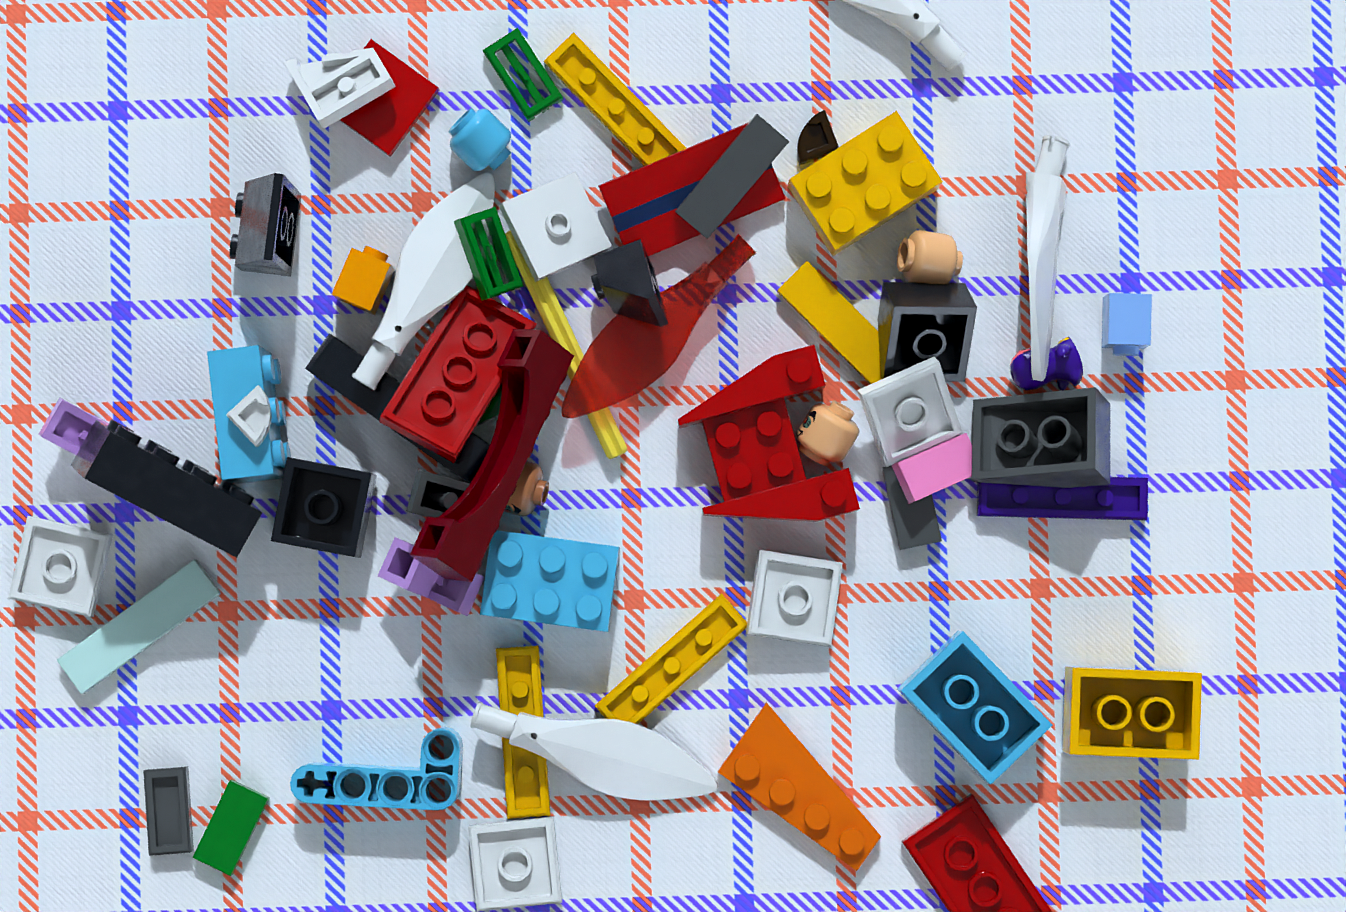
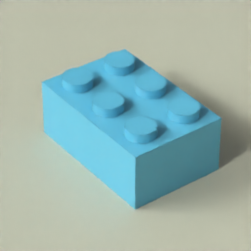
[207,345,291,484]
[480,530,620,632]
[897,631,1052,785]

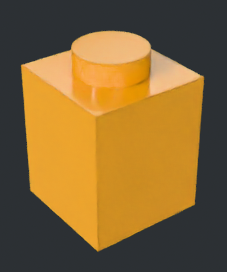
[332,246,395,315]

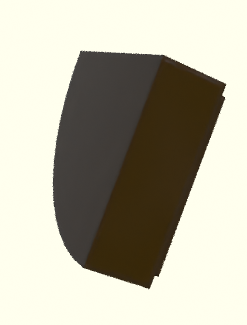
[797,110,839,166]

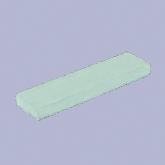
[57,559,221,694]

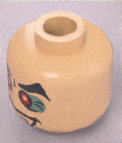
[796,400,859,466]

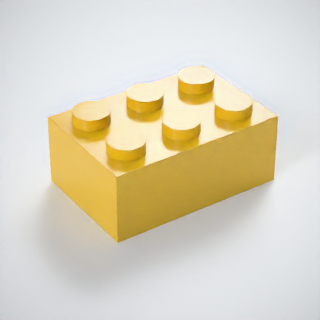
[787,111,943,257]
[1062,667,1202,760]

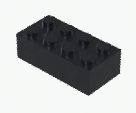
[71,419,262,558]

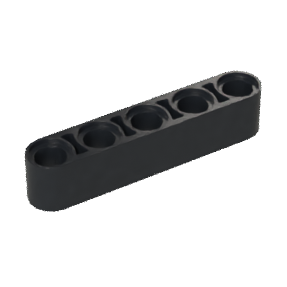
[305,333,490,483]

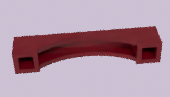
[410,329,574,582]

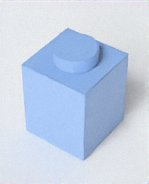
[1102,293,1152,356]

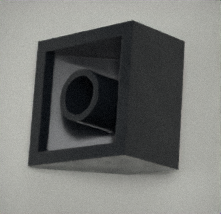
[877,282,977,382]

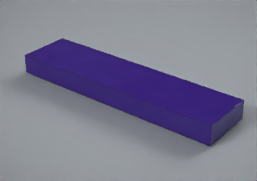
[977,477,1148,521]

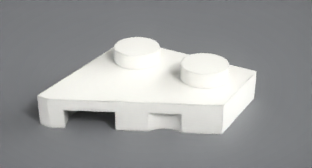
[284,48,396,129]

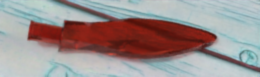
[561,234,756,418]

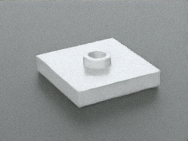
[499,171,612,282]
[857,357,963,467]
[8,516,113,617]
[746,550,843,647]
[468,816,562,912]

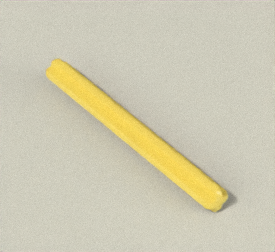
[505,231,627,459]

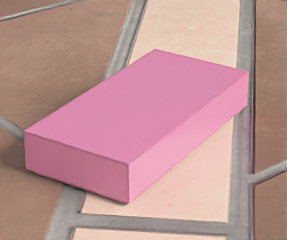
[891,433,972,504]

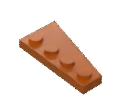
[717,702,881,871]

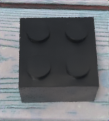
[271,457,377,558]

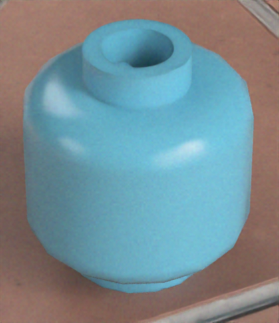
[448,108,511,171]

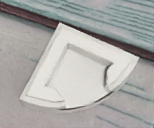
[226,385,272,447]

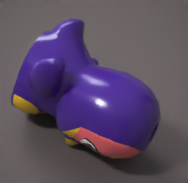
[1010,337,1083,391]

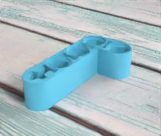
[290,727,463,810]

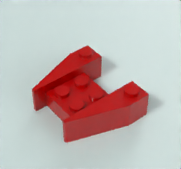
[678,345,860,522]

